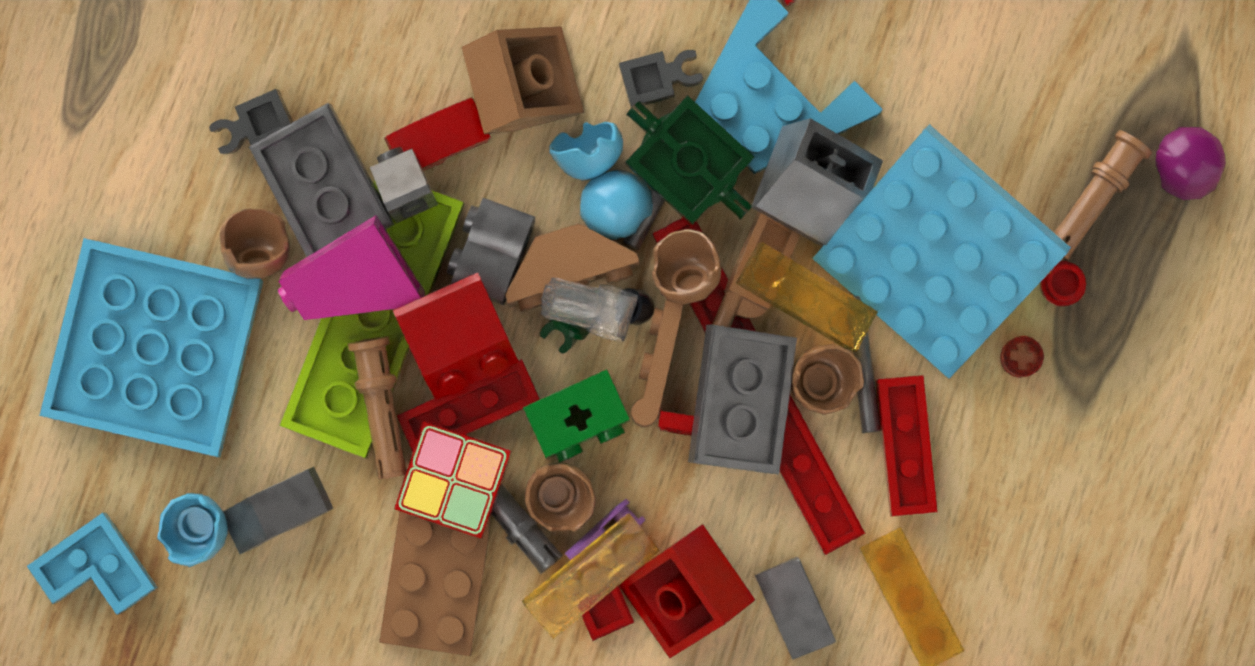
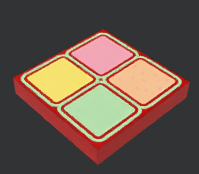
[394,421,512,539]

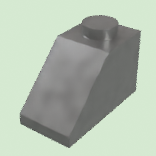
[370,147,438,223]

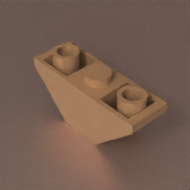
[505,224,639,312]

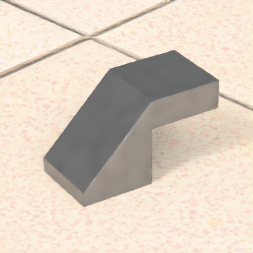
[223,467,333,554]

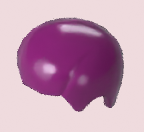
[1155,127,1226,200]

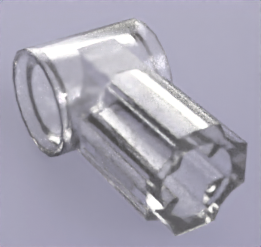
[541,277,638,342]

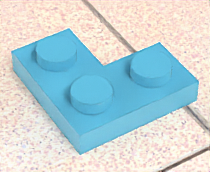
[27,513,158,615]

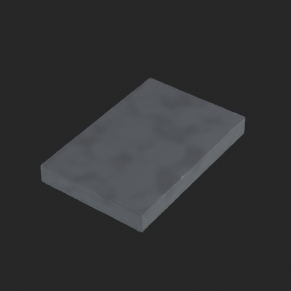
[249,103,395,257]
[688,325,797,475]

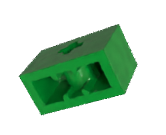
[523,369,630,463]

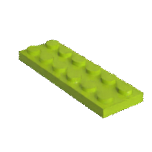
[280,181,465,459]

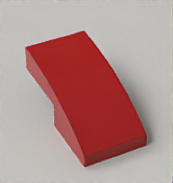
[384,97,491,171]

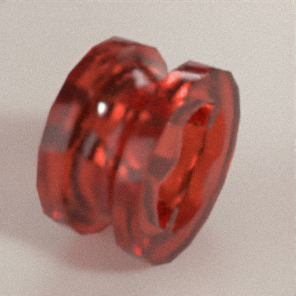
[1000,336,1044,378]

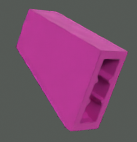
[278,215,425,320]

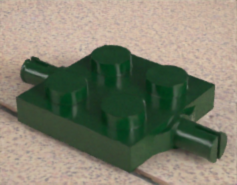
[625,95,754,225]

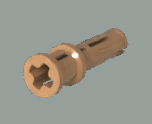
[1054,130,1152,261]
[348,336,407,479]

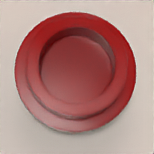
[1040,261,1086,307]

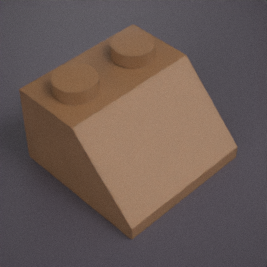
[461,26,584,134]

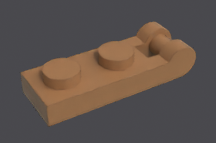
[631,299,684,427]

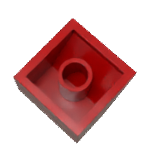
[393,272,519,400]
[618,524,755,659]

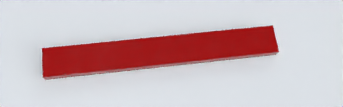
[652,217,866,555]

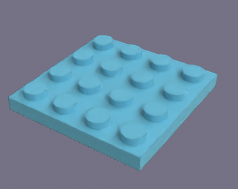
[812,124,1071,379]
[39,238,263,458]

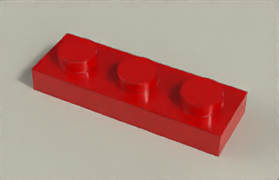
[396,359,540,452]
[876,375,938,517]

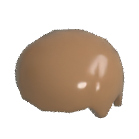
[220,208,290,279]
[651,229,721,304]
[791,344,864,415]
[524,462,596,532]

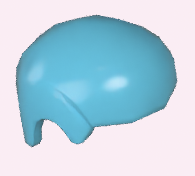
[549,121,623,181]
[580,170,653,240]
[157,493,228,567]

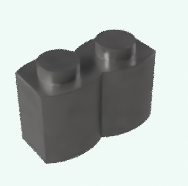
[447,198,535,305]

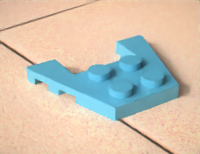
[695,0,883,174]

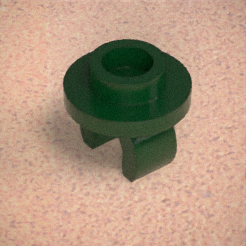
[540,303,590,354]

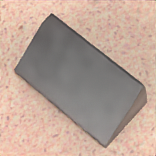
[755,557,836,660]

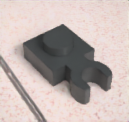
[619,50,703,109]
[209,89,293,155]

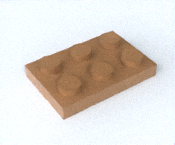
[379,511,492,656]

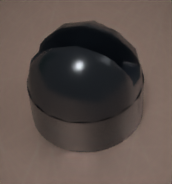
[614,288,655,325]

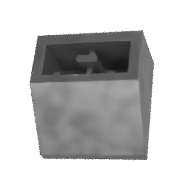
[751,118,883,247]

